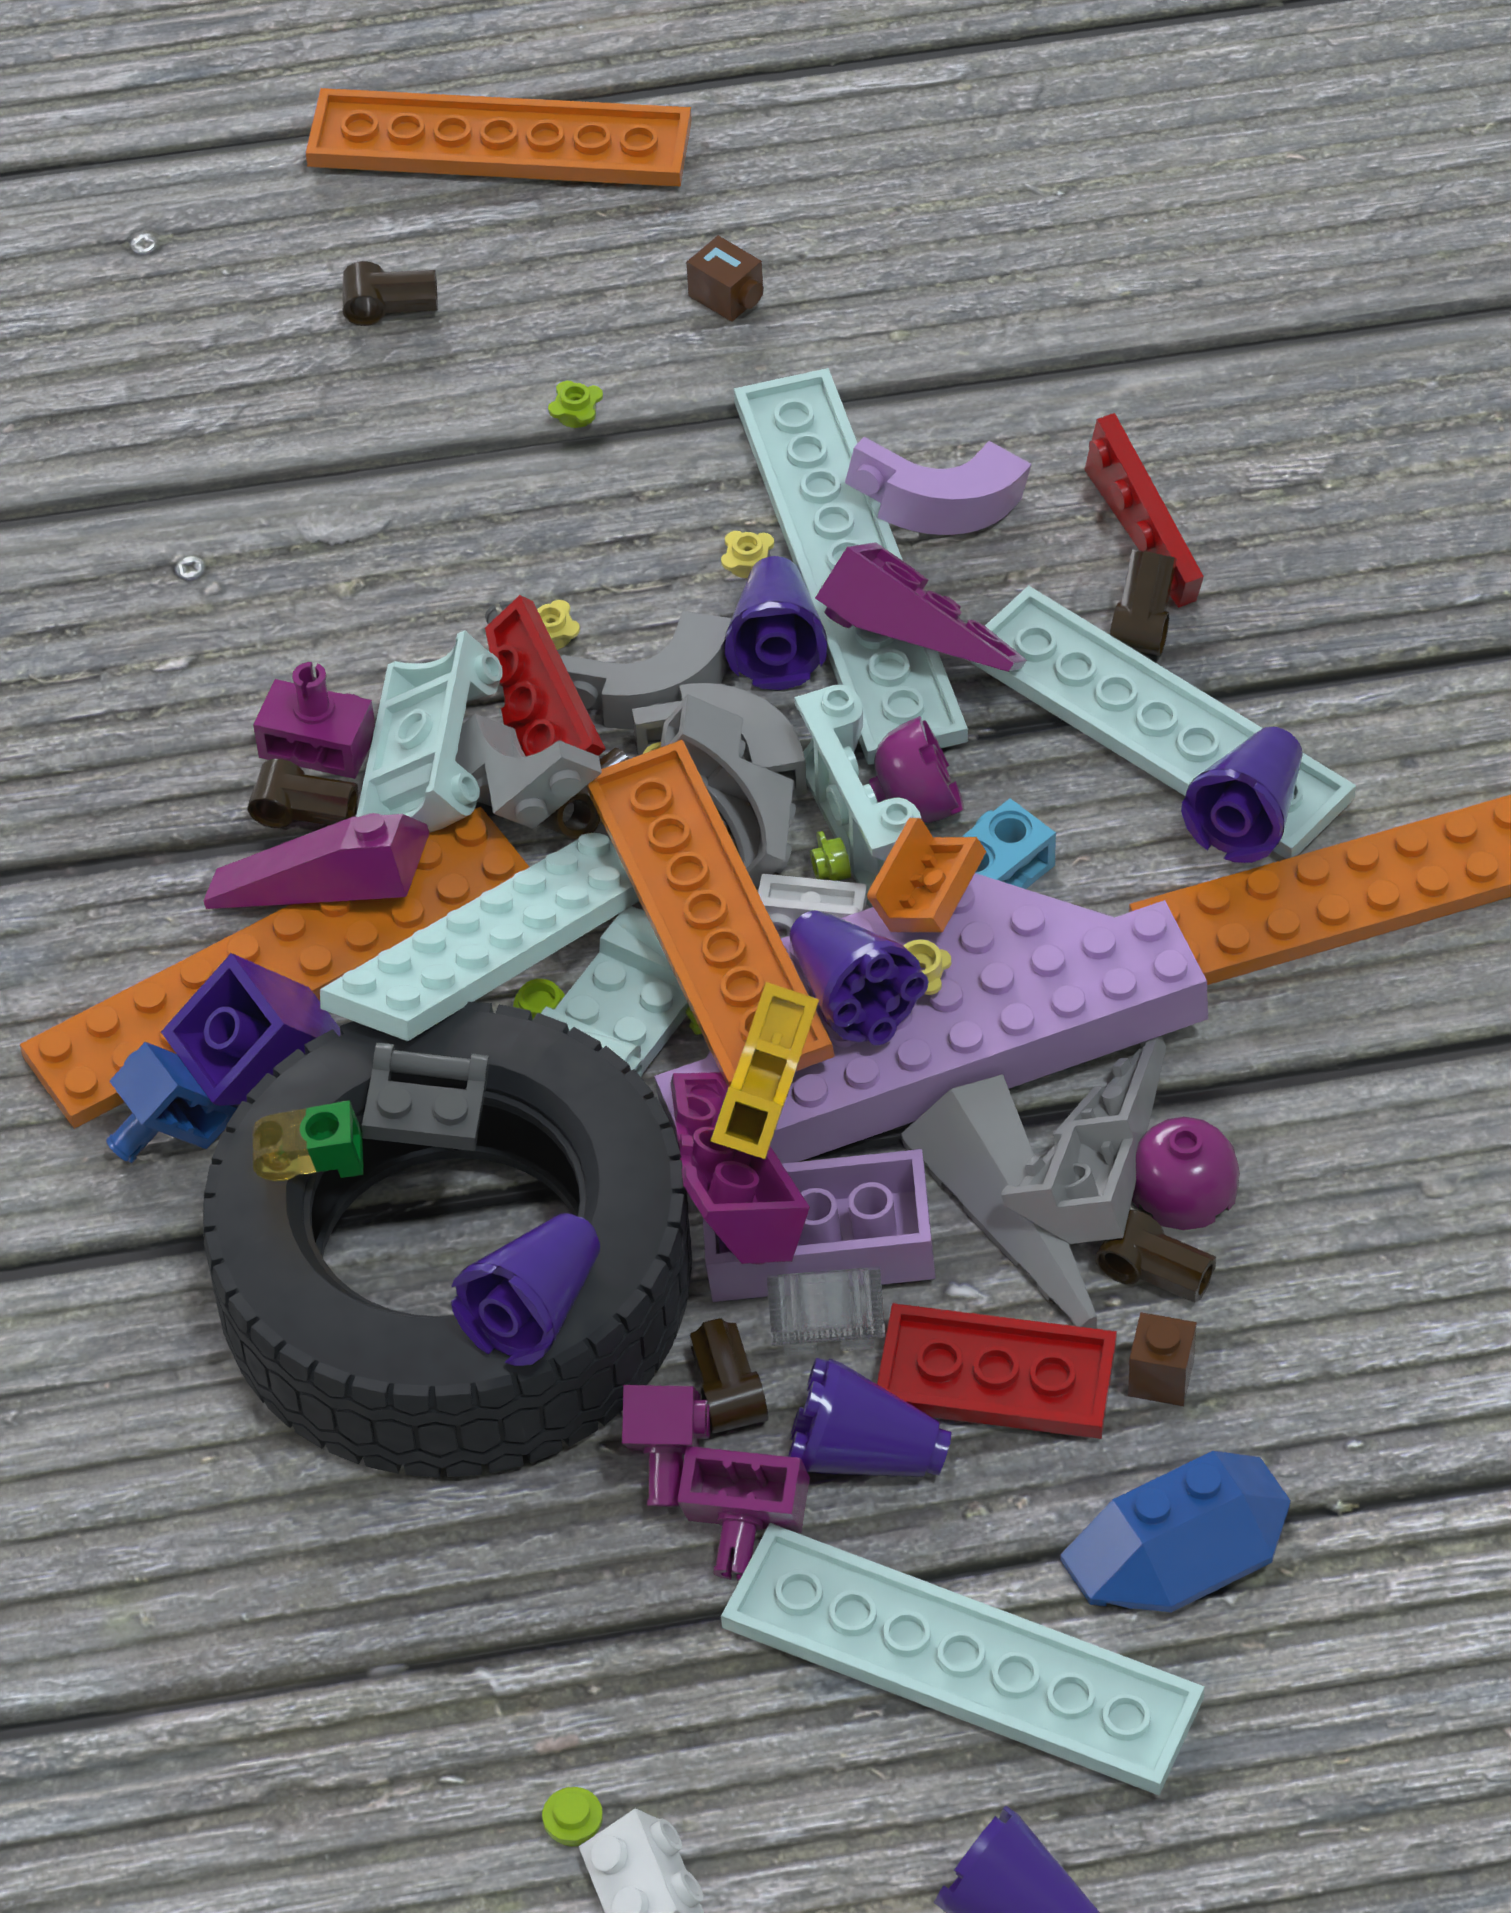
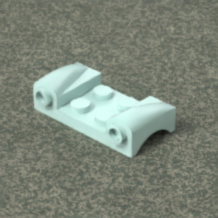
[356,630,503,833]
[794,685,922,908]
[541,906,689,1077]

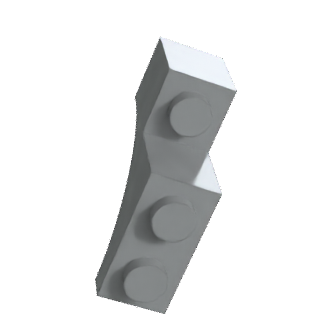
[661,694,796,889]
[455,713,602,829]

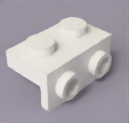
[758,874,867,938]
[579,1808,704,1913]

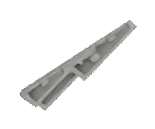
[1001,1036,1166,1244]
[901,1074,1097,1329]

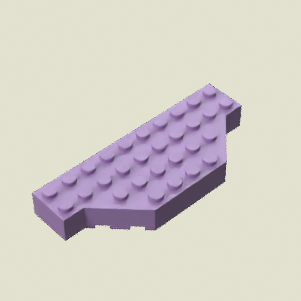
[654,873,1208,1164]

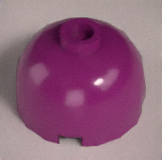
[869,716,964,823]
[1132,1117,1240,1230]

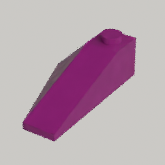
[815,542,1027,672]
[203,813,430,909]
[670,1072,810,1265]

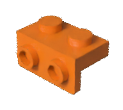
[867,818,987,932]

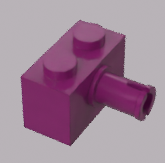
[253,662,375,779]
[622,1385,711,1507]
[677,1446,810,1581]

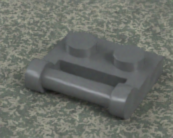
[362,1043,489,1151]

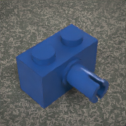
[106,1042,239,1163]

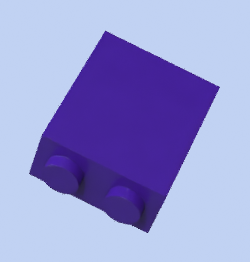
[161,953,340,1106]

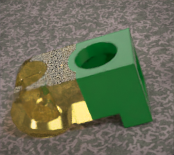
[252,1100,363,1181]

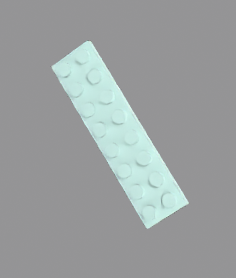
[965,585,1356,859]
[320,833,639,1041]
[721,1523,1205,1795]

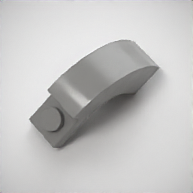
[561,610,732,729]
[632,683,807,797]

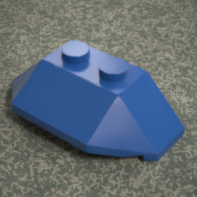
[1060,1451,1291,1612]

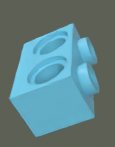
[962,798,1056,889]

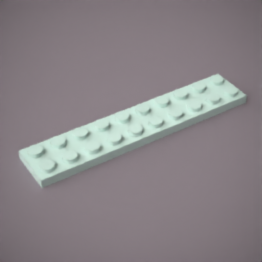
[734,368,968,765]

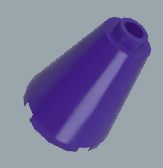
[725,556,828,690]
[1181,727,1303,863]
[451,1213,600,1366]
[934,1806,1100,1913]

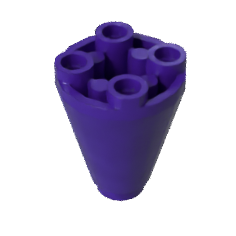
[790,910,929,1046]
[788,1357,952,1477]

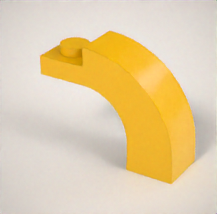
[711,982,819,1159]

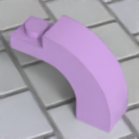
[845,437,1032,535]

